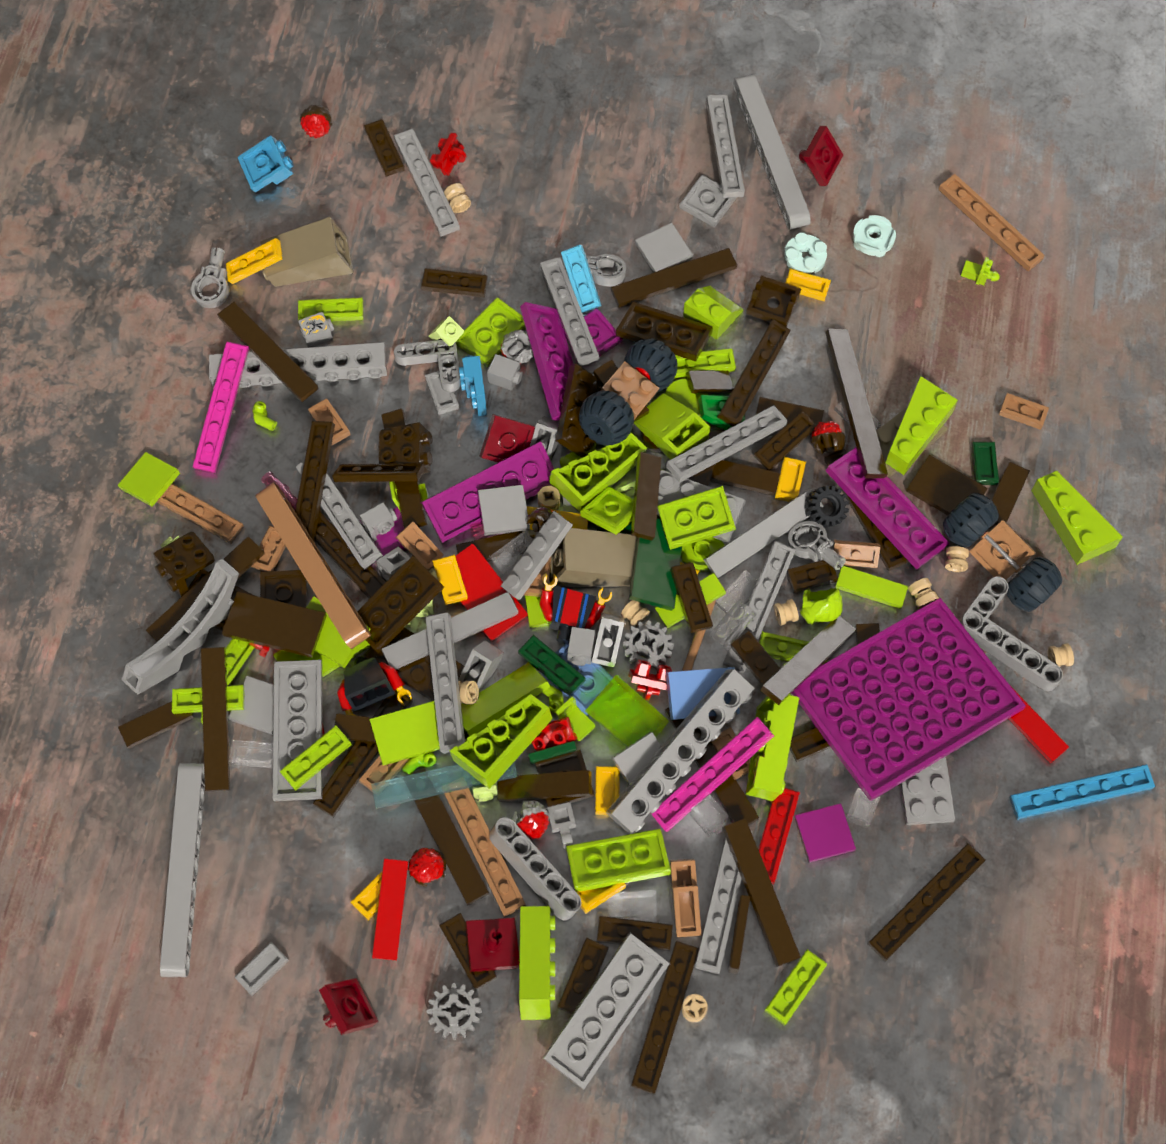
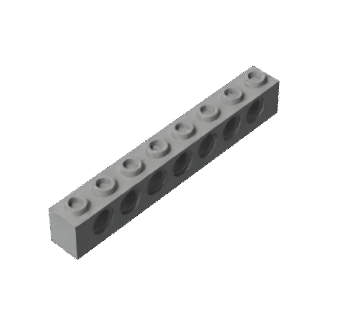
[209,342,387,388]
[606,669,754,833]

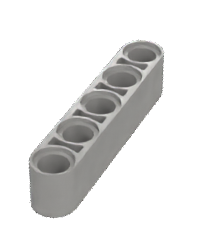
[489,817,581,920]

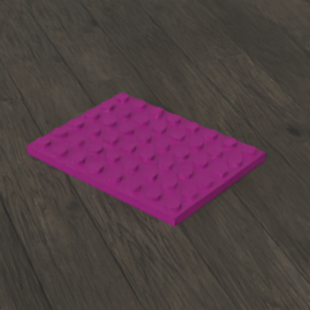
[792,598,1026,801]

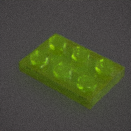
[585,675,669,747]

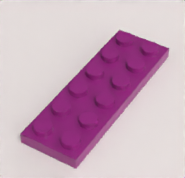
[520,302,573,421]
[421,441,554,543]
[825,448,950,570]

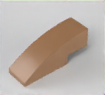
[669,859,701,937]

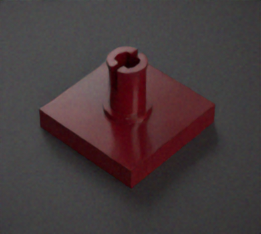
[799,126,843,186]
[479,414,535,462]
[465,918,520,972]
[319,978,379,1035]

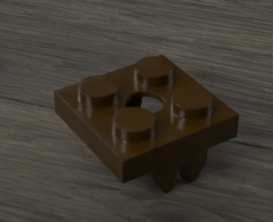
[746,275,801,327]

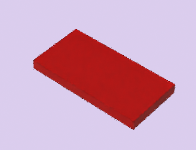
[455,544,528,642]

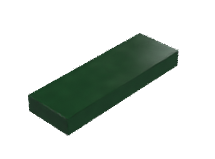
[518,634,586,697]

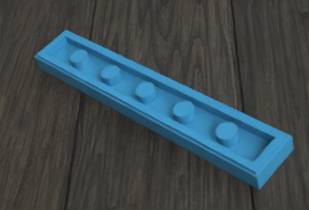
[1009,764,1155,820]

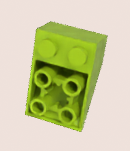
[634,393,710,460]

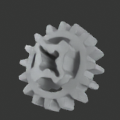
[623,620,674,670]
[427,983,482,1040]

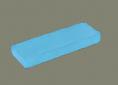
[561,245,602,313]

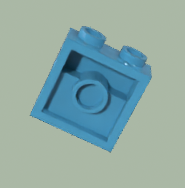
[237,135,294,192]
[459,355,487,417]

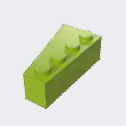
[886,376,958,475]
[549,433,647,513]
[1031,471,1123,565]
[449,694,552,789]
[746,695,799,801]
[519,906,555,1020]

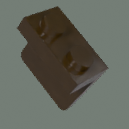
[379,422,433,474]
[153,532,215,597]

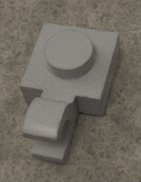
[547,802,576,848]

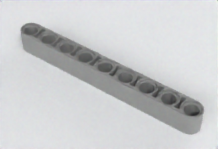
[733,74,811,229]
[160,763,205,977]

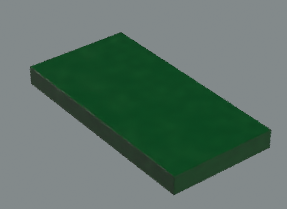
[629,519,682,611]

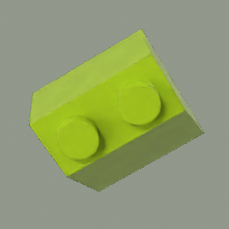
[683,286,743,340]

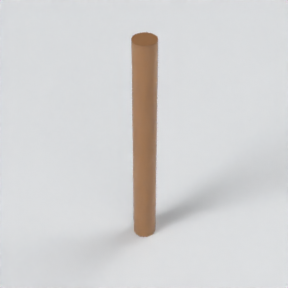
[682,600,716,671]

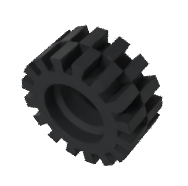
[804,485,849,528]

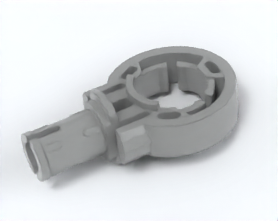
[191,248,230,308]
[565,254,626,287]
[788,521,846,570]

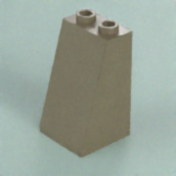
[260,217,354,287]
[549,528,637,587]

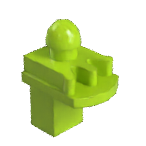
[961,257,1000,286]

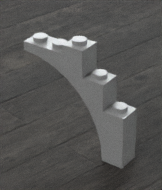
[122,559,239,695]

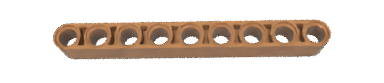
[255,482,371,649]

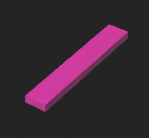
[193,342,249,474]
[651,717,774,832]

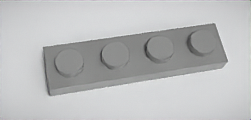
[501,511,573,600]

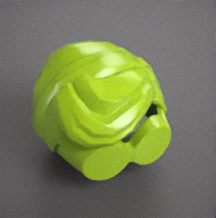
[799,588,843,625]

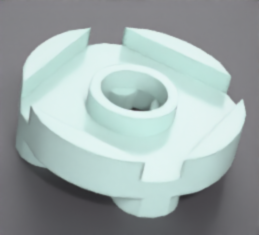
[853,215,896,257]
[784,233,827,273]

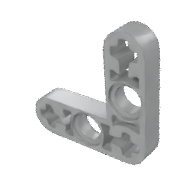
[394,340,461,392]

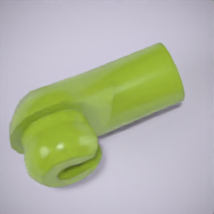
[252,401,277,431]
[542,684,564,713]
[401,752,437,775]

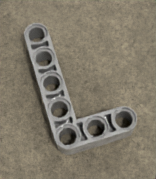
[960,577,1063,691]

